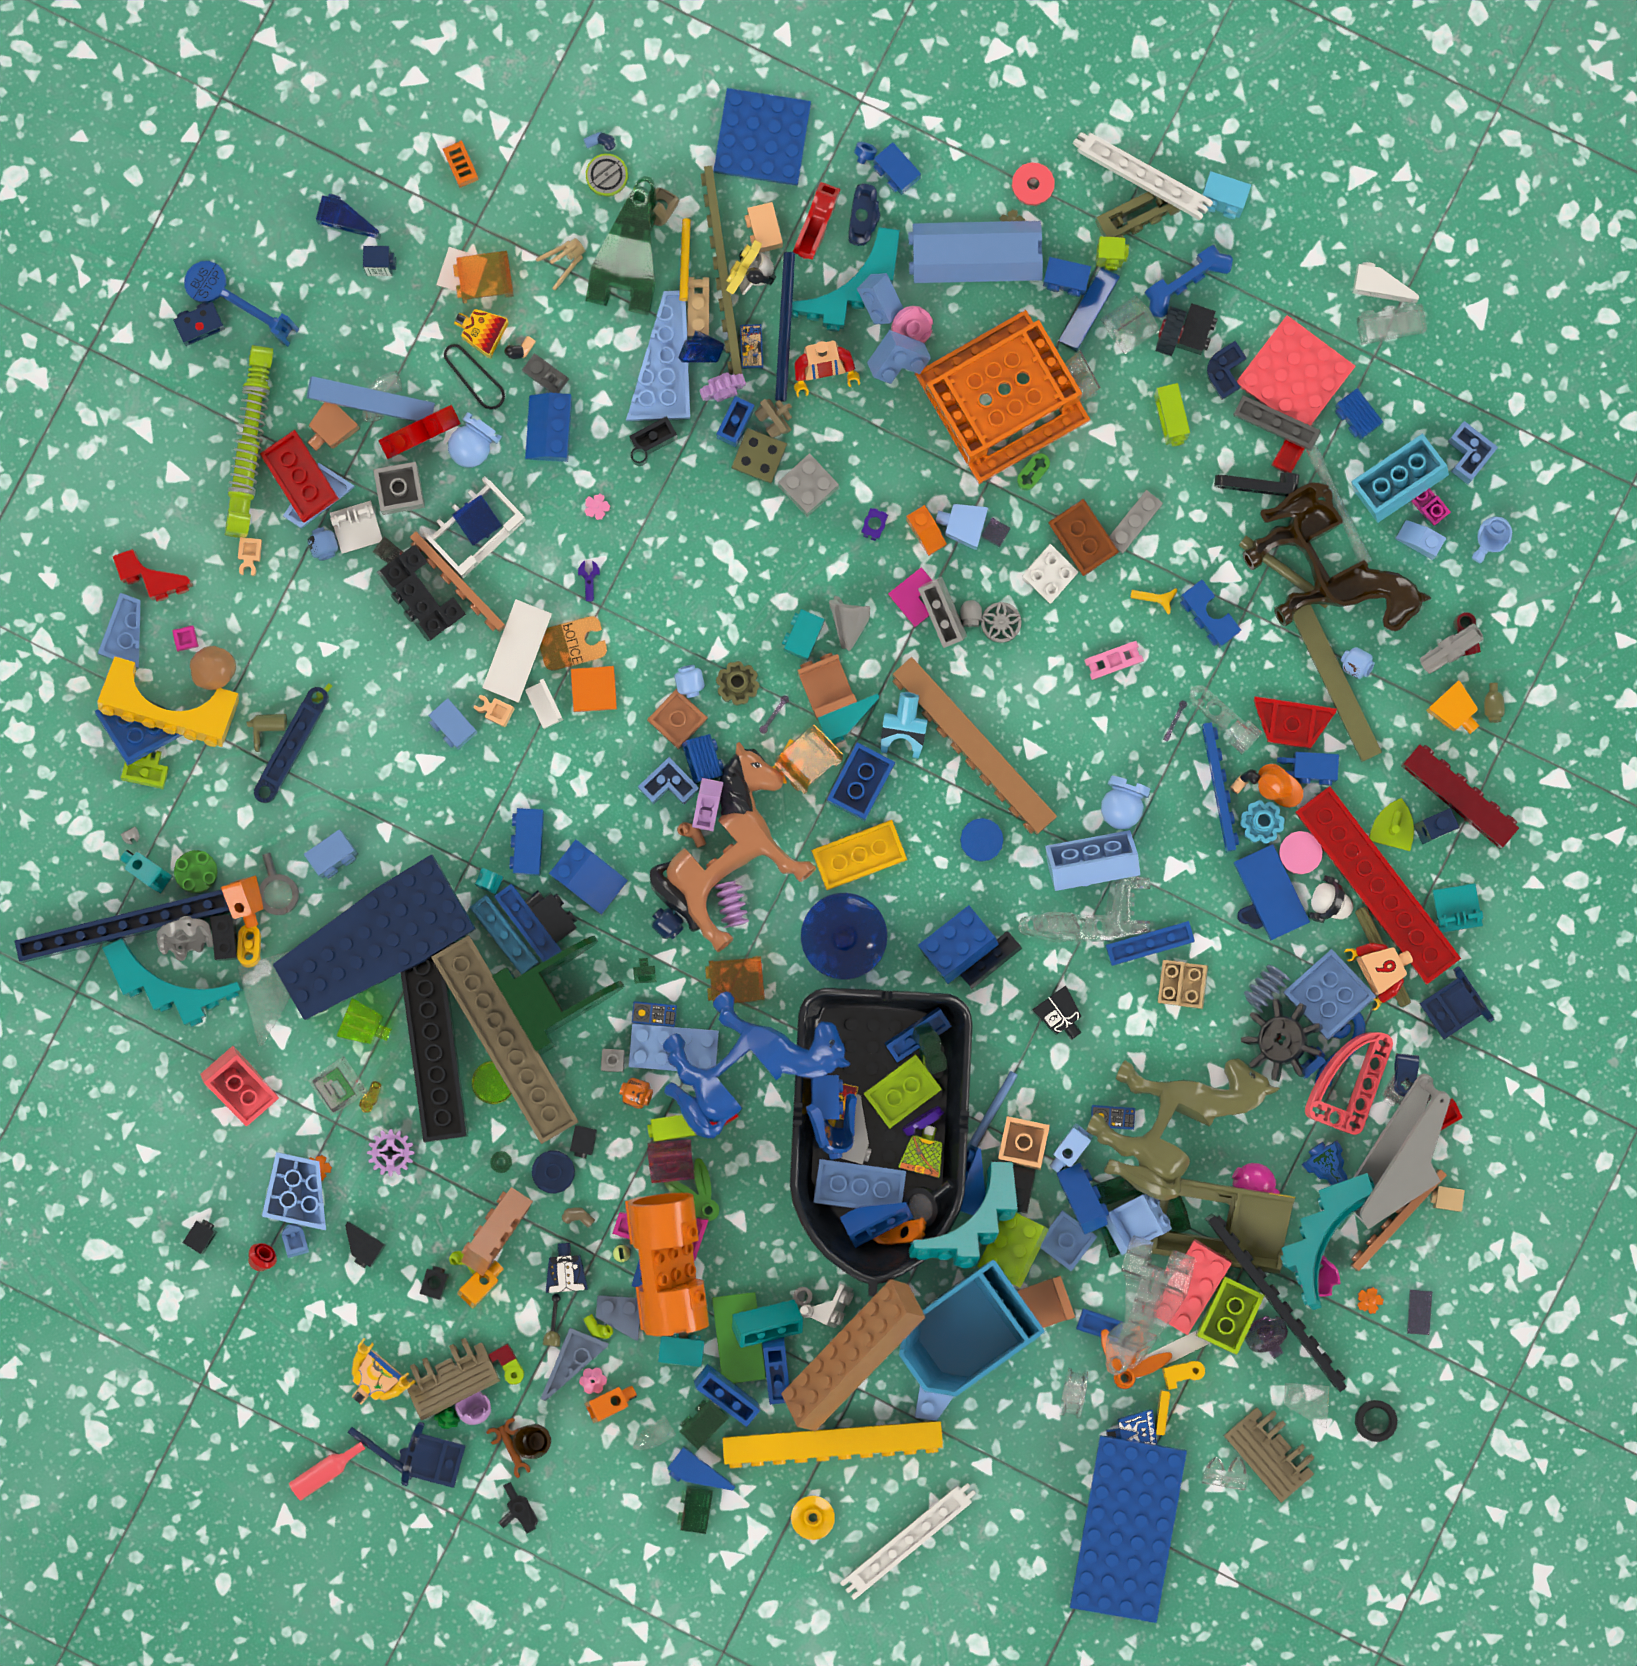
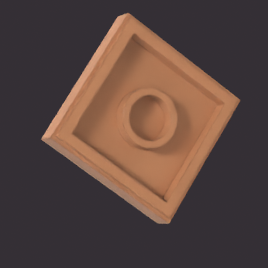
[647,688,708,750]

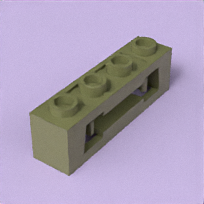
[1095,192,1181,238]

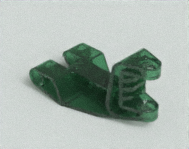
[586,176,657,316]

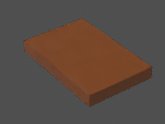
[1048,499,1120,576]

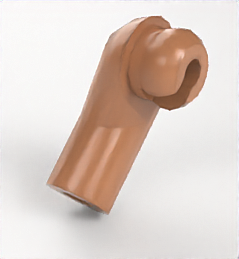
[677,822,706,848]

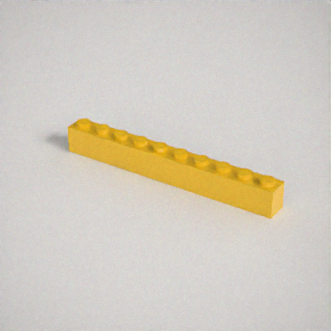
[722,1421,943,1468]

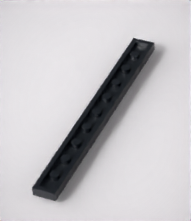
[1204,1213,1347,1392]

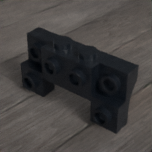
[377,545,466,641]

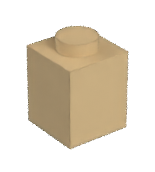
[1430,1186,1465,1212]

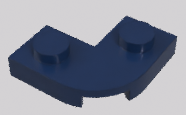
[1207,341,1247,400]

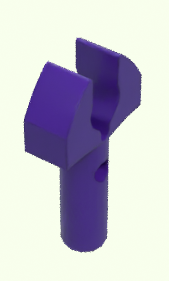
[578,560,600,602]

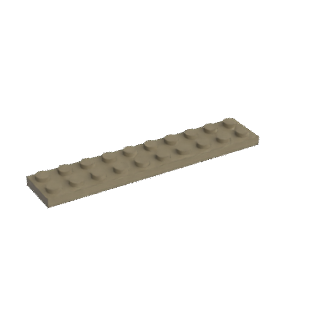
[431,935,579,1144]

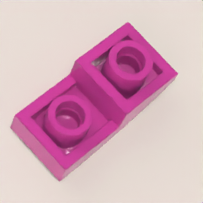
[1411,488,1451,526]

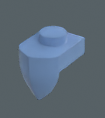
[281,1224,309,1258]

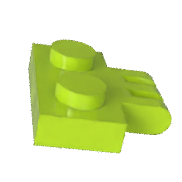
[121,751,169,789]

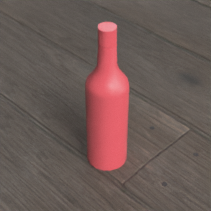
[289,1442,365,1501]

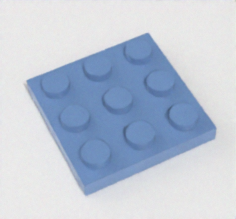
[1283,949,1376,1040]

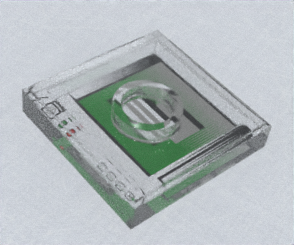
[308,1056,369,1116]

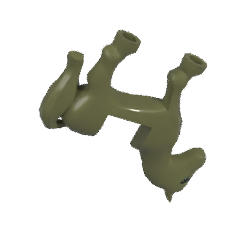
[1087,1059,1280,1200]

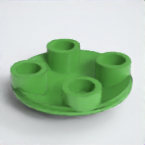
[174,850,218,893]

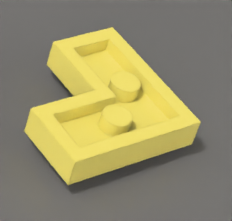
[726,240,762,294]

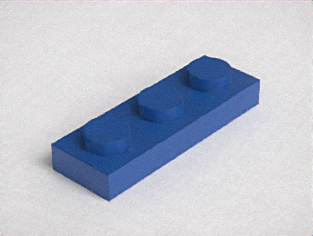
[884,1007,952,1062]

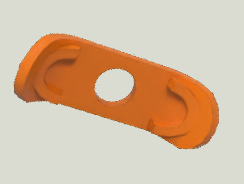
[873,1217,926,1245]

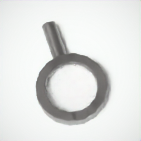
[259,853,299,915]

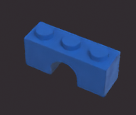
[1180,580,1242,648]

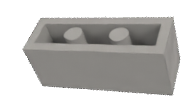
[918,577,967,648]

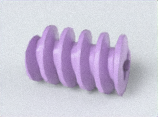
[715,881,749,928]

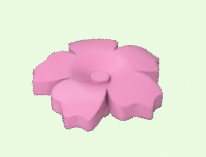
[584,494,610,520]

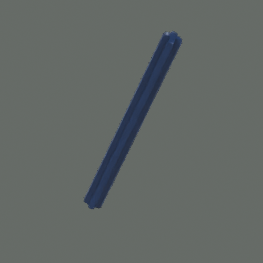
[775,252,795,402]

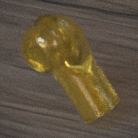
[359,1081,381,1113]

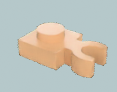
[238,537,262,576]
[473,695,515,727]

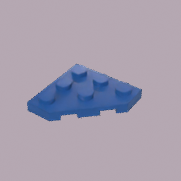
[95,709,182,766]

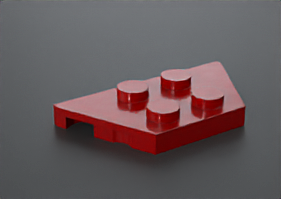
[1253,696,1337,749]

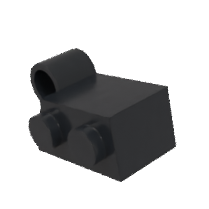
[629,416,678,466]
[524,890,577,943]

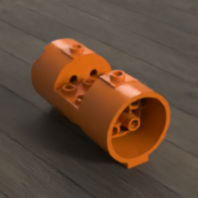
[625,1193,709,1336]

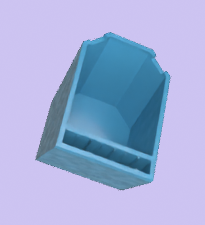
[899,1260,1046,1397]

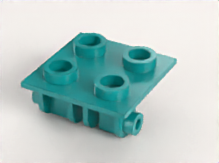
[1433,884,1483,933]

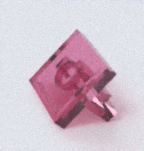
[647,1139,695,1183]

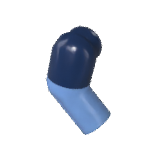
[583,132,616,151]

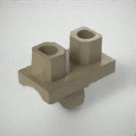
[754,399,792,438]

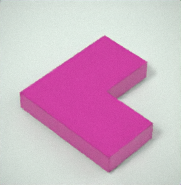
[888,567,932,628]

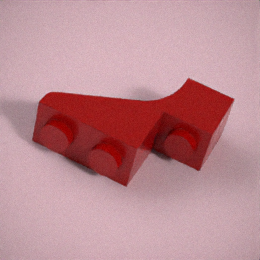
[793,182,841,260]
[378,404,461,459]
[113,549,193,602]

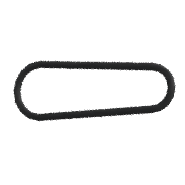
[444,344,505,410]

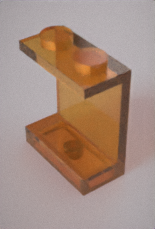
[453,250,514,304]
[775,724,843,794]
[705,956,765,1003]

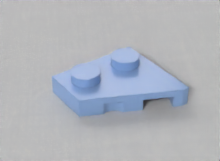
[915,1386,954,1421]

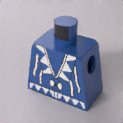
[1106,1409,1157,1445]

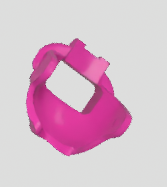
[1297,1255,1341,1296]

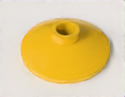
[791,1496,835,1540]

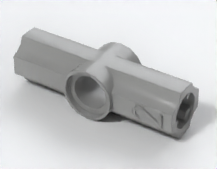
[1419,624,1484,674]

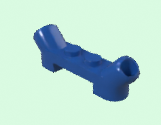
[1144,245,1233,318]

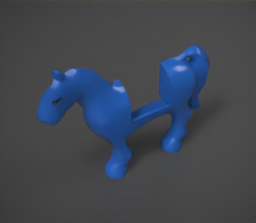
[663,991,850,1138]

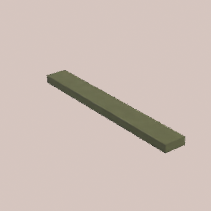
[1293,605,1382,762]

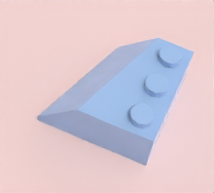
[262,1152,326,1230]

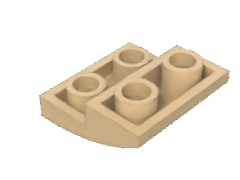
[1158,960,1208,1009]

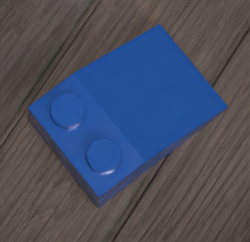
[549,839,628,915]

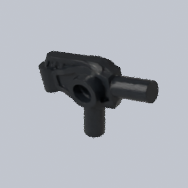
[498,1482,539,1534]

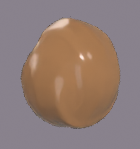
[190,646,236,690]

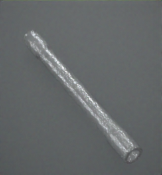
[1305,445,1373,563]

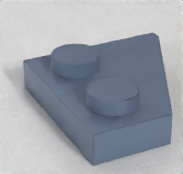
[596,1295,640,1340]

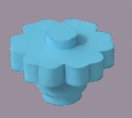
[1240,800,1285,844]

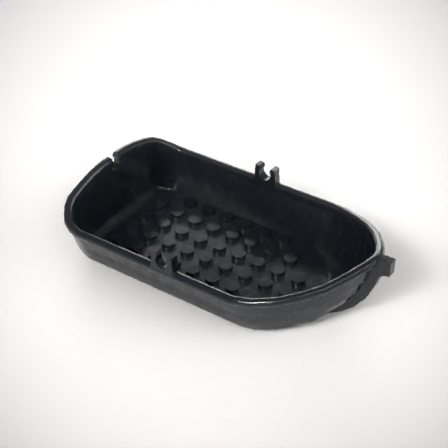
[790,988,973,1297]

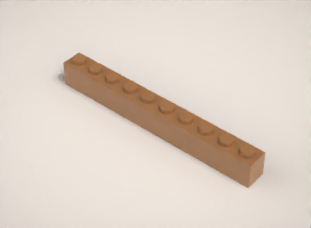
[892,657,1057,835]

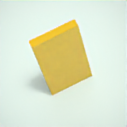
[811,820,907,891]

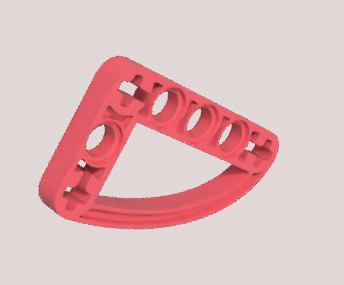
[1305,1032,1393,1135]

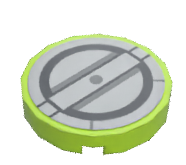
[585,154,628,197]

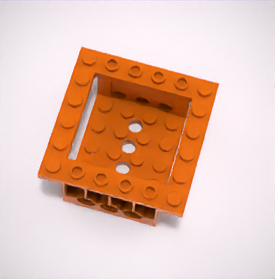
[915,310,1090,484]

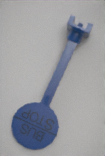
[184,261,299,347]

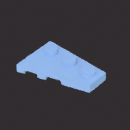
[283,463,355,529]

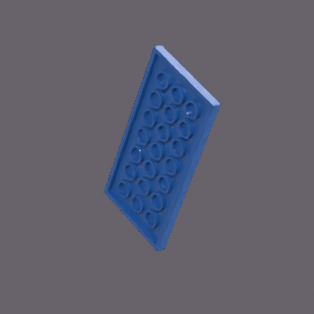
[1070,1435,1187,1623]

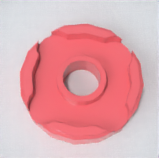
[1012,162,1054,206]

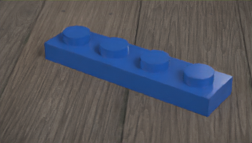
[494,884,562,962]
[1105,921,1195,966]

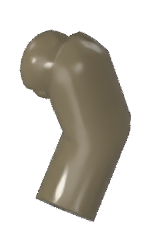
[562,1207,595,1228]

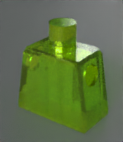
[336,998,392,1045]

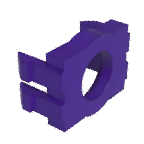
[861,508,888,541]

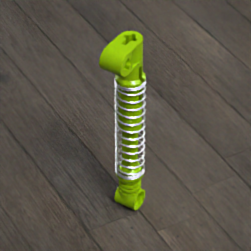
[224,345,273,538]

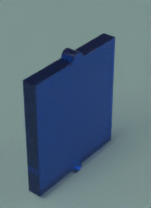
[452,495,502,546]

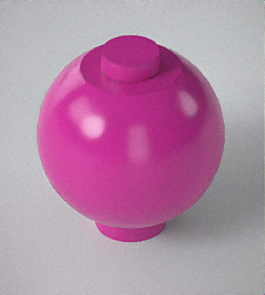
[1232,1163,1280,1194]

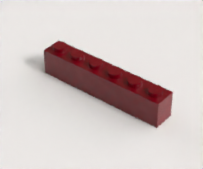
[1401,744,1519,849]

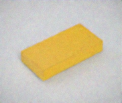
[1155,1390,1170,1436]

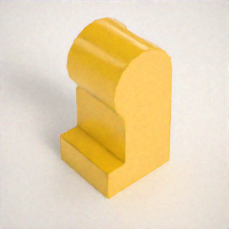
[1162,1361,1205,1390]

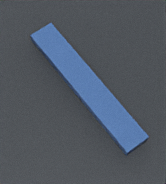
[307,376,435,422]

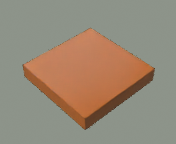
[571,666,617,712]

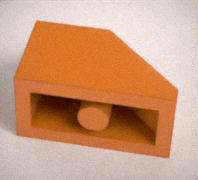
[906,505,947,556]

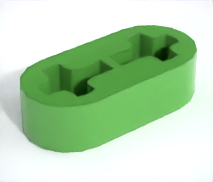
[1017,453,1050,491]

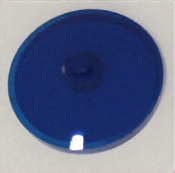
[801,893,888,980]

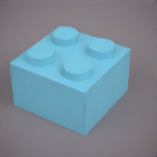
[1202,171,1251,219]

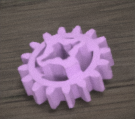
[700,372,746,402]
[367,1129,415,1177]

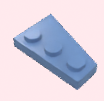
[98,593,141,669]

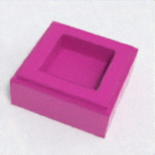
[172,625,199,652]

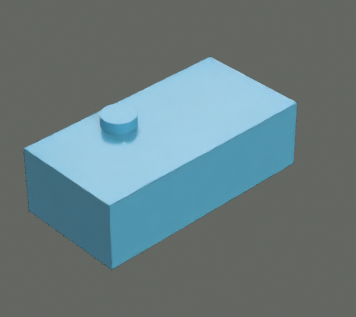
[1351,433,1449,523]

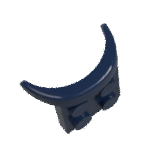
[1419,966,1494,1040]
[401,1422,466,1488]

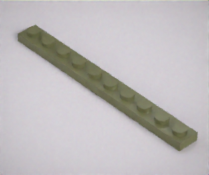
[701,165,742,375]

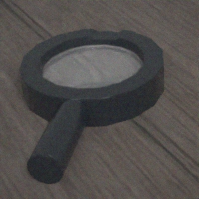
[902,1180,954,1228]

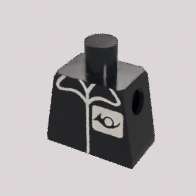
[1031,985,1082,1040]

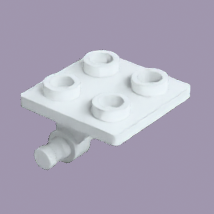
[800,1284,853,1328]

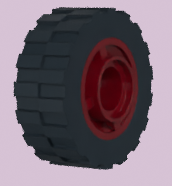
[1155,306,1187,356]

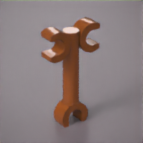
[486,1418,530,1478]

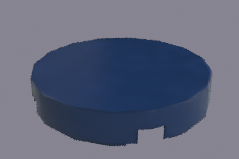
[532,1150,575,1194]

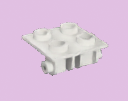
[330,501,383,554]
[1022,544,1078,604]

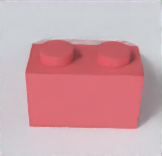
[200,1046,279,1127]

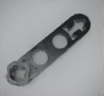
[1214,472,1300,497]

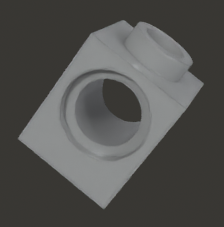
[601,1049,625,1072]

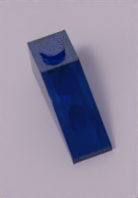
[316,194,381,239]

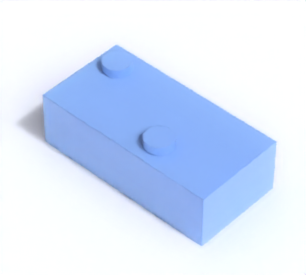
[1045,830,1140,891]

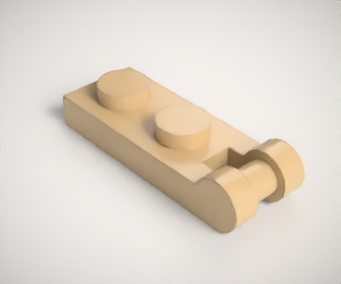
[687,277,709,338]

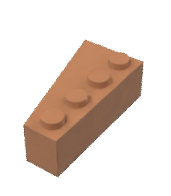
[461,1187,533,1276]

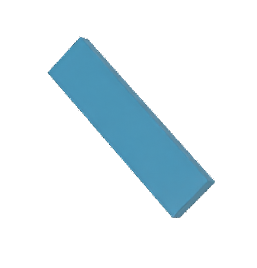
[469,894,539,975]

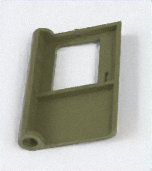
[1146,1178,1295,1275]

